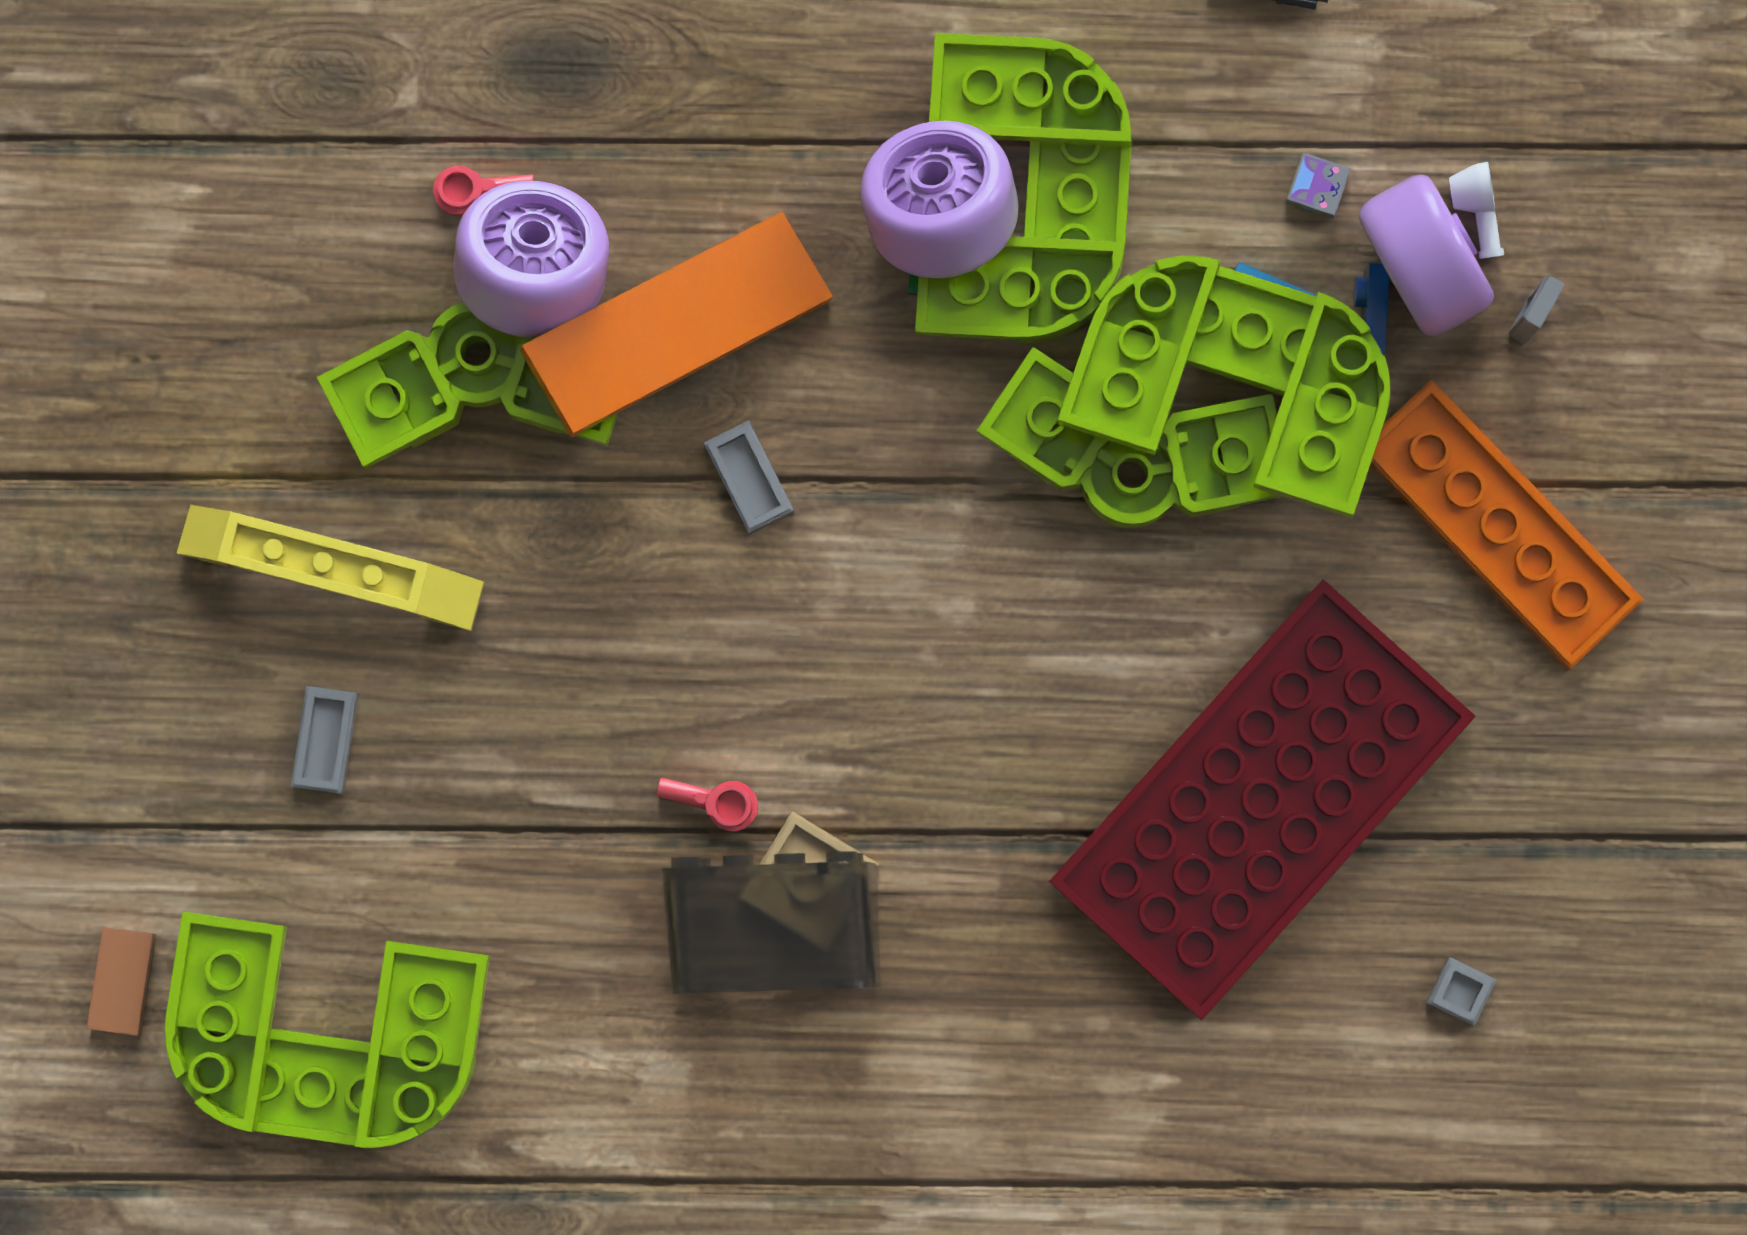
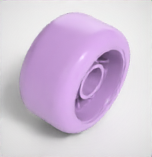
[860,121,1019,278]
[1358,174,1494,336]
[453,181,610,338]

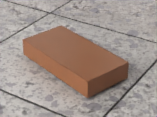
[87,927,156,1036]

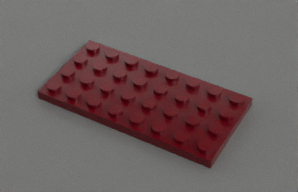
[1048,579,1476,1021]

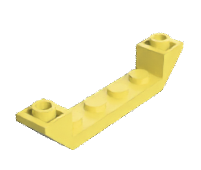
[177,505,485,631]

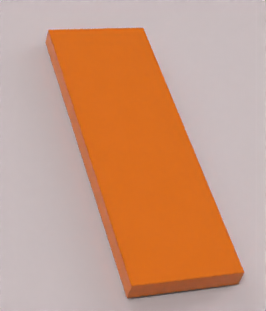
[520,211,833,438]
[1370,379,1644,670]

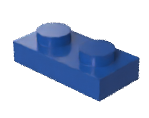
[1353,263,1389,356]

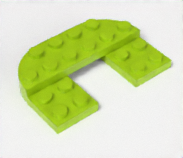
[915,33,1132,344]
[1058,256,1390,519]
[165,911,490,1148]

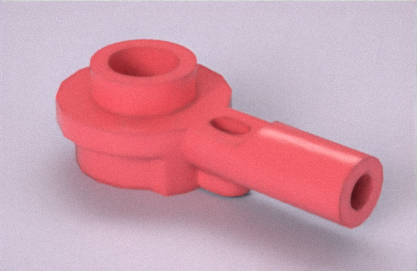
[433,166,533,216]
[657,777,759,832]

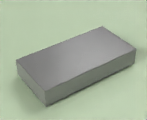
[1508,275,1565,345]
[704,420,794,535]
[291,686,359,795]

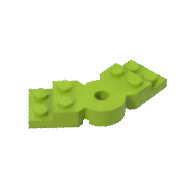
[317,302,618,469]
[976,347,1282,528]

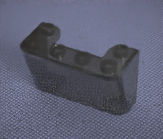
[661,851,881,994]

